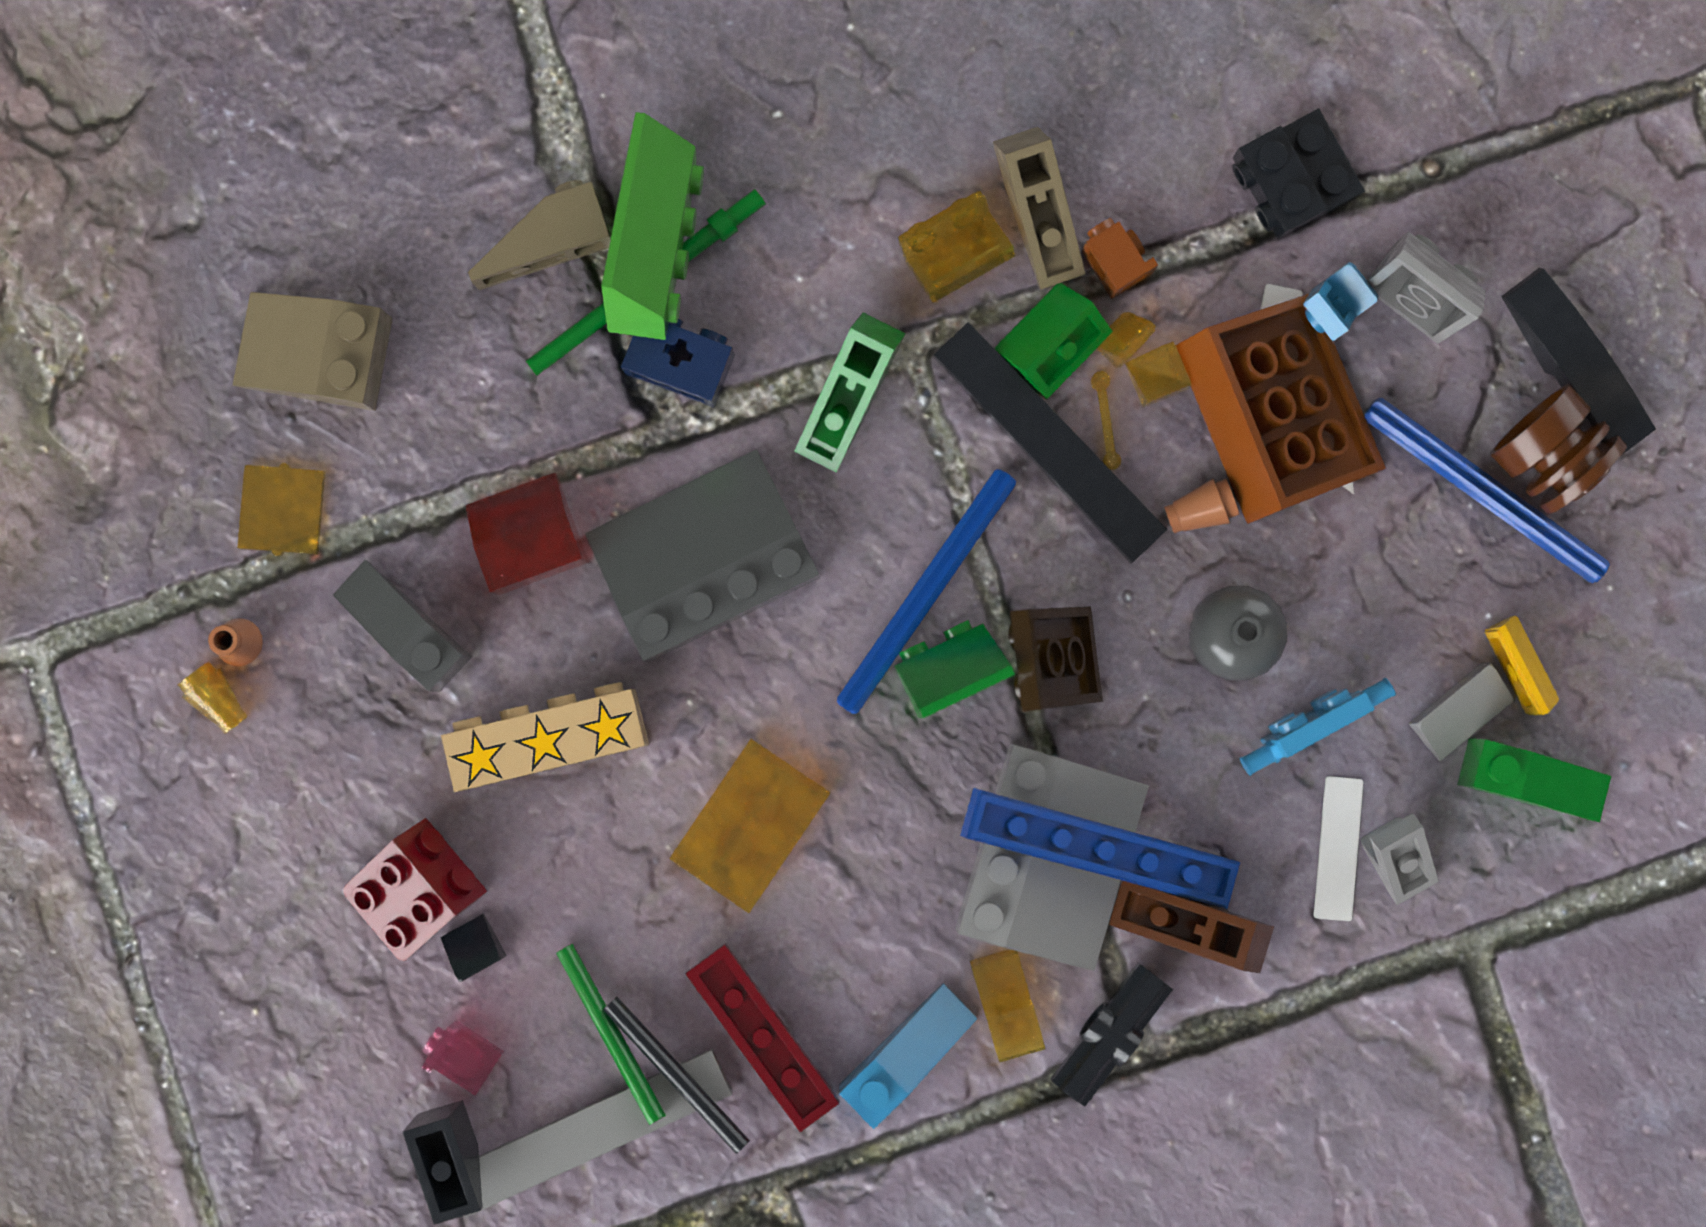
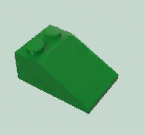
[894,620,1015,719]

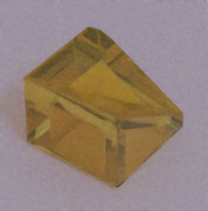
[1125,341,1192,408]

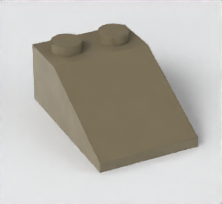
[233,292,393,411]

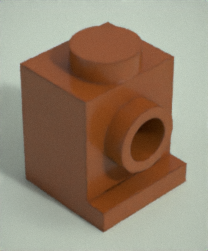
[1082,218,1158,299]

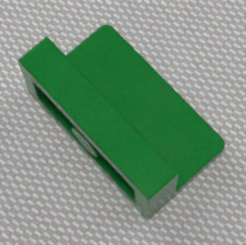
[995,283,1113,400]

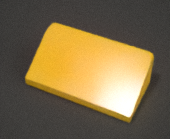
[1485,616,1559,715]

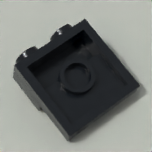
[1232,108,1365,240]

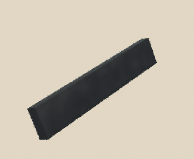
[933,322,1167,564]

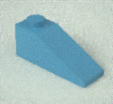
[839,983,977,1130]

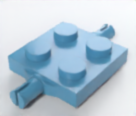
[1239,678,1396,776]

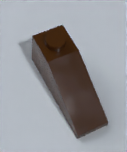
[1109,881,1274,973]

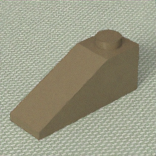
[993,127,1086,289]
[468,180,611,290]

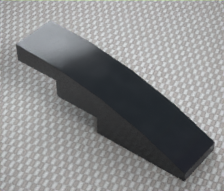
[1501,268,1656,456]

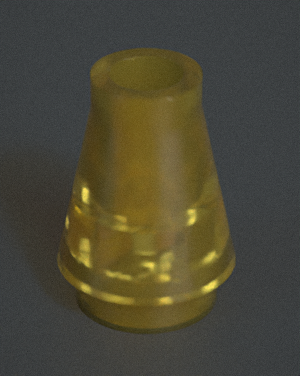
[177,661,248,734]

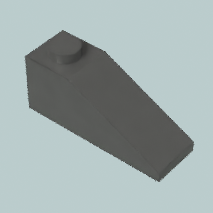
[333,560,472,692]

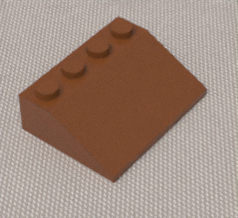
[1174,294,1386,524]

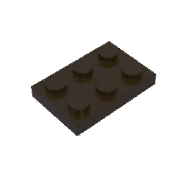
[1008,606,1103,712]

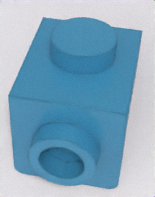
[1303,262,1379,341]

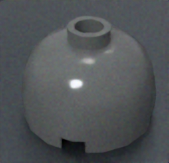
[1189,586,1287,681]

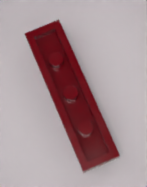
[685,943,840,1133]

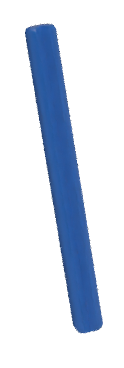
[1364,398,1610,583]
[837,469,1016,714]

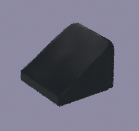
[440,913,507,983]

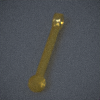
[1090,371,1122,470]

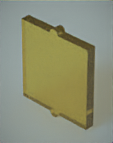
[237,463,325,557]

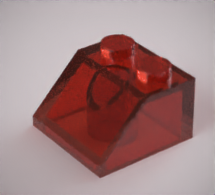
[465,472,589,595]

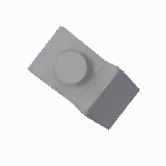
[1360,813,1439,905]

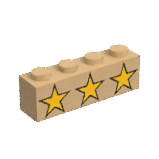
[441,682,649,792]

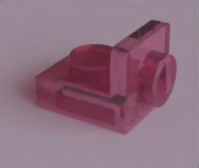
[422,1020,505,1096]

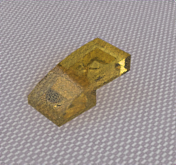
[969,949,1046,1063]

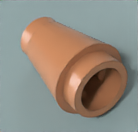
[1164,479,1240,534]
[208,618,263,666]

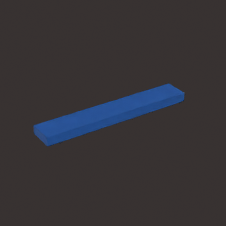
[960,788,1241,909]

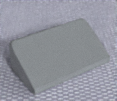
[1408,663,1514,761]

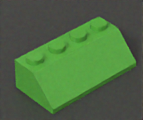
[601,112,704,340]

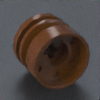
[1490,384,1627,514]

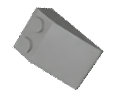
[1367,231,1486,344]

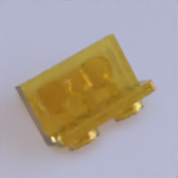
[898,191,1016,303]

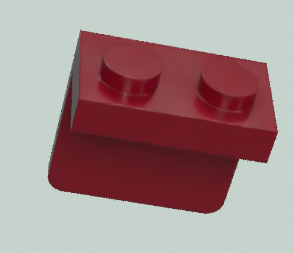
[343,818,487,961]

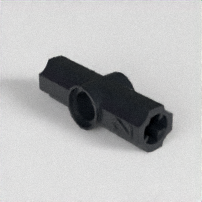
[1050,963,1173,1107]

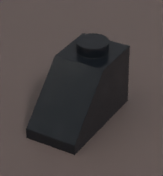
[402,1100,483,1225]

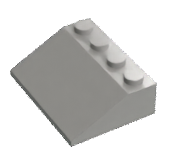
[955,744,1149,971]

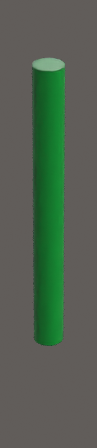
[556,944,666,1125]

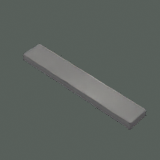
[464,1048,733,1218]

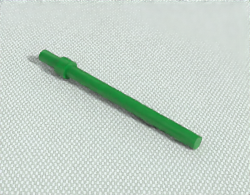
[526,189,766,376]

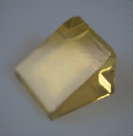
[1097,312,1156,368]

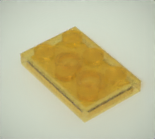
[669,738,831,913]

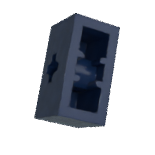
[621,319,735,408]

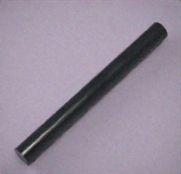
[603,997,750,1154]

